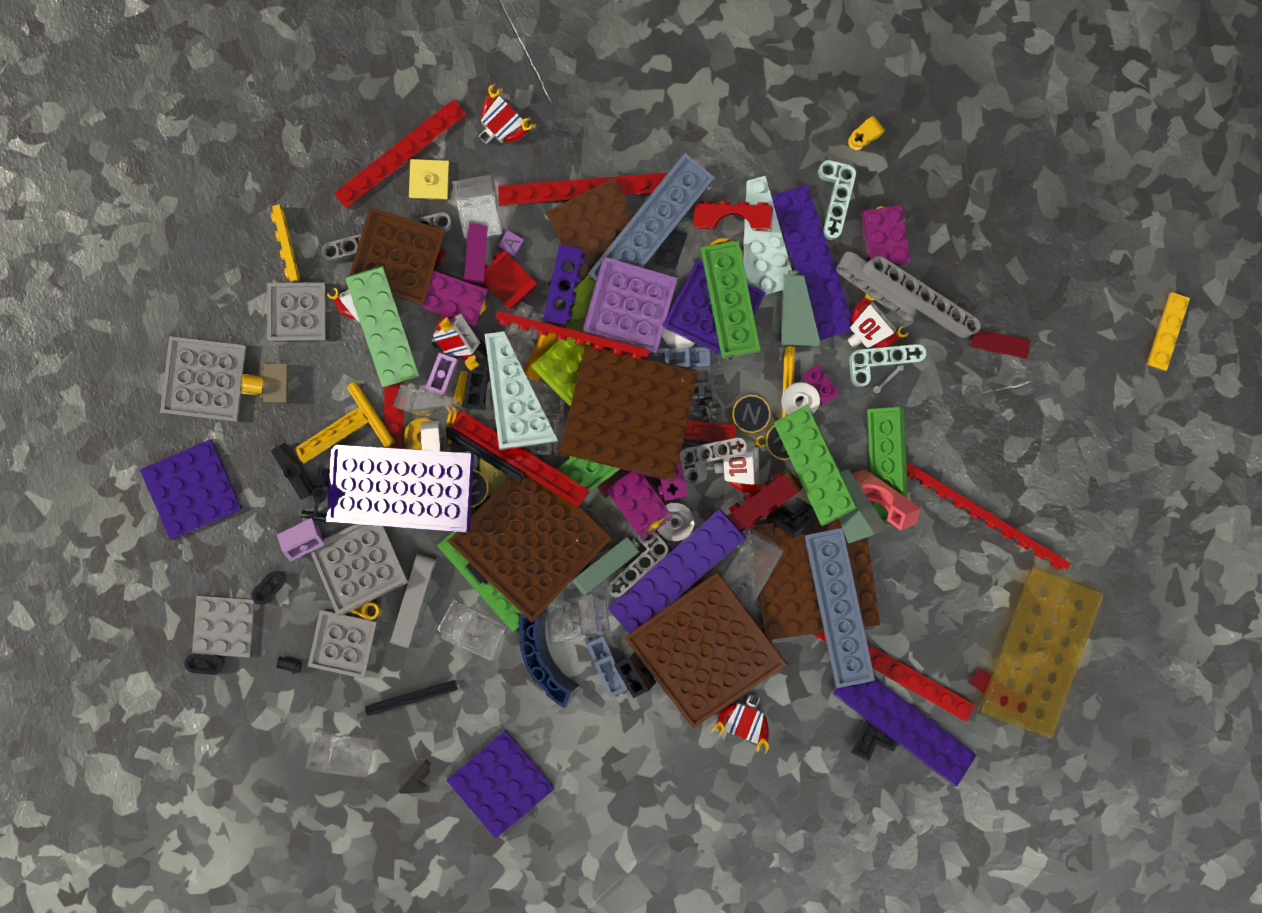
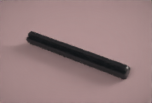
[446,426,526,482]
[365,680,458,716]

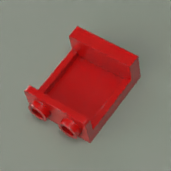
[483,250,538,311]

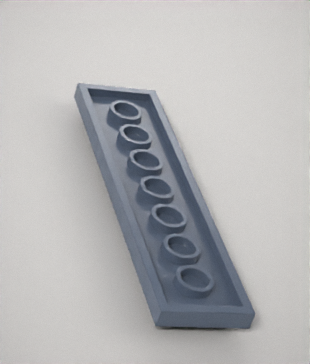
[587,153,715,281]
[804,528,875,688]

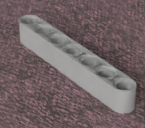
[322,212,453,262]
[863,256,981,338]

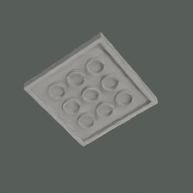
[160,336,247,422]
[310,524,409,616]

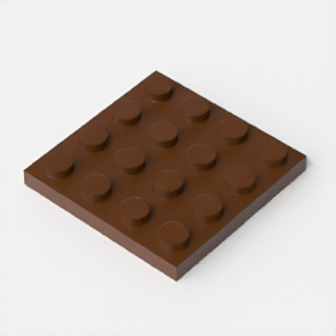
[545,178,633,281]
[350,207,445,305]

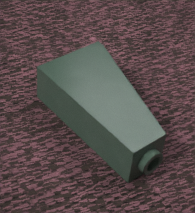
[780,270,820,346]
[839,468,887,543]
[572,536,639,596]

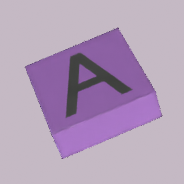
[498,230,524,257]

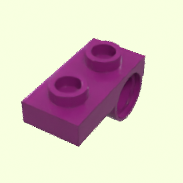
[802,364,840,407]

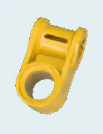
[848,115,886,150]
[241,374,263,395]
[350,600,382,620]

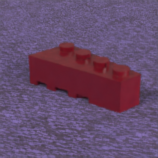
[727,469,803,532]

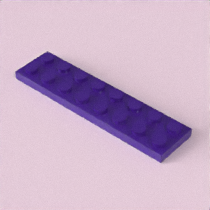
[771,184,853,341]
[607,508,746,633]
[832,677,977,786]

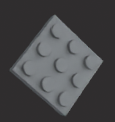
[267,283,326,341]
[192,595,255,658]
[308,609,377,679]

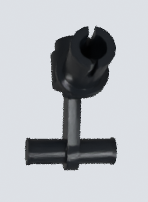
[301,468,330,523]

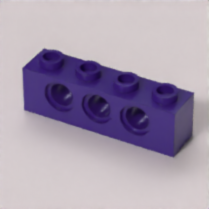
[543,244,585,326]

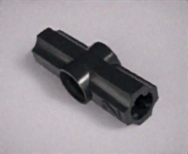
[271,442,314,500]

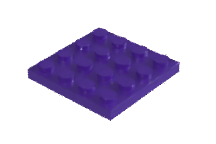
[662,260,766,361]
[140,439,242,540]
[446,730,555,839]

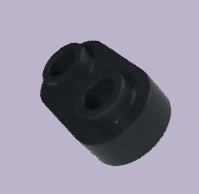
[252,571,286,605]
[185,653,225,675]

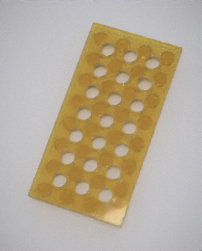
[979,567,1103,739]

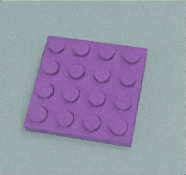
[583,257,678,353]

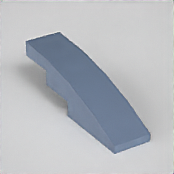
[642,347,712,368]
[578,617,627,697]

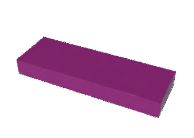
[464,223,488,283]

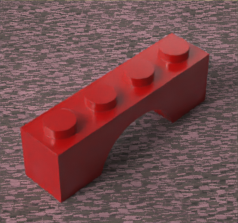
[694,201,773,232]

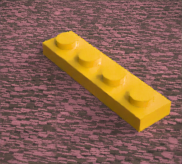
[271,204,301,283]
[1147,292,1190,371]
[295,407,368,464]

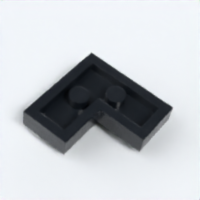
[657,229,688,270]
[767,504,819,539]
[850,719,897,762]

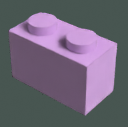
[425,353,459,396]
[277,518,325,562]

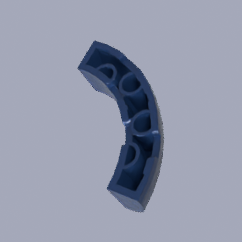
[519,609,579,708]

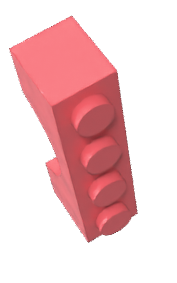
[852,469,921,531]

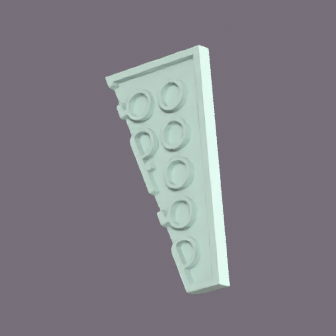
[743,176,792,295]
[485,332,558,450]

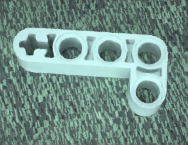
[818,160,856,241]
[849,344,926,387]

